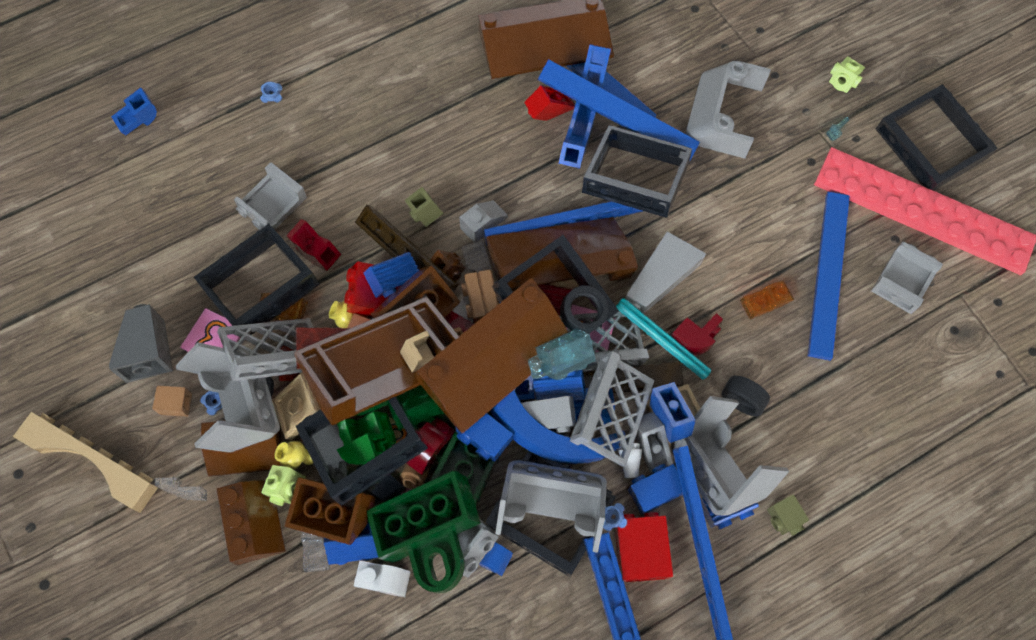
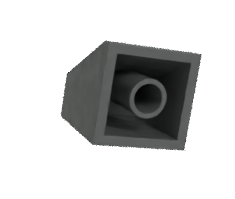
[109,304,173,383]

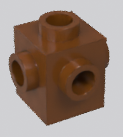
[431,250,466,282]

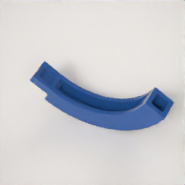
[559,44,611,168]
[490,390,627,464]

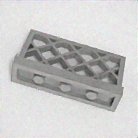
[552,311,649,372]
[217,318,320,381]
[570,351,654,466]

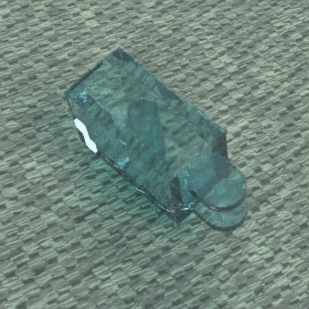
[528,329,596,380]

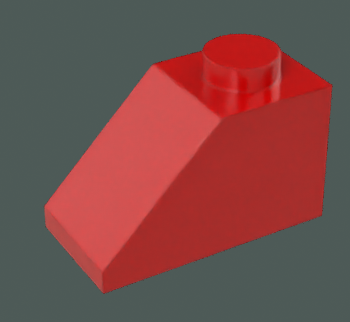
[524,85,575,121]

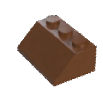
[370,265,461,318]
[201,420,281,477]
[284,477,376,545]
[217,480,286,565]

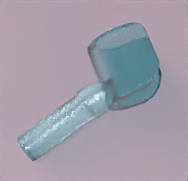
[826,117,849,141]

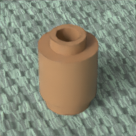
[400,464,431,489]

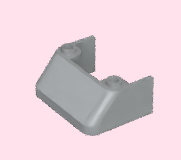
[685,61,771,158]
[176,342,280,452]
[674,396,790,516]
[495,460,607,553]

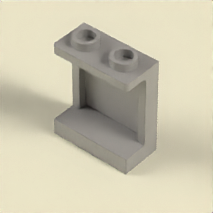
[234,162,307,232]
[871,242,943,314]
[457,520,499,578]

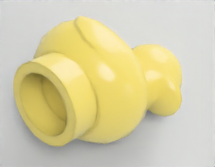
[329,301,368,329]
[275,441,313,470]

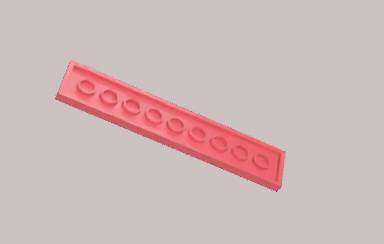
[814,147,1036,275]

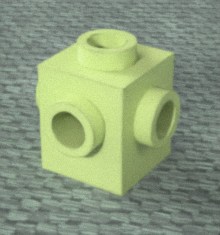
[829,56,865,93]
[261,465,305,506]

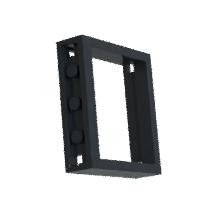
[876,84,998,191]
[582,125,692,218]
[194,224,320,335]
[492,235,619,363]
[295,395,428,506]
[485,451,616,577]

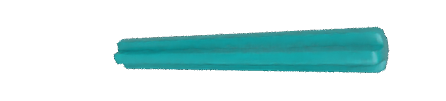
[616,298,712,380]

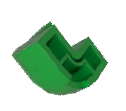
[336,412,396,465]

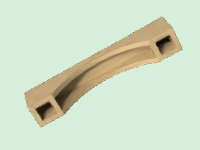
[13,412,158,513]

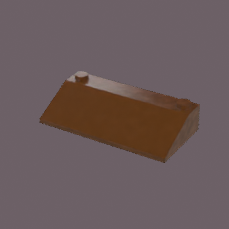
[478,0,614,79]
[486,217,638,292]
[413,278,572,434]
[294,297,459,425]

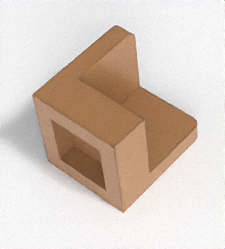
[152,386,192,417]

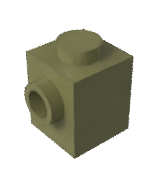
[405,187,444,227]
[767,494,810,536]

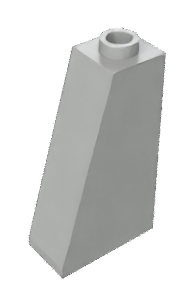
[625,232,706,313]

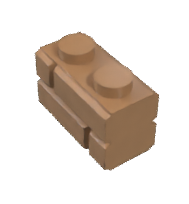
[461,270,499,323]

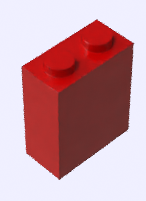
[344,261,387,317]
[614,512,673,583]

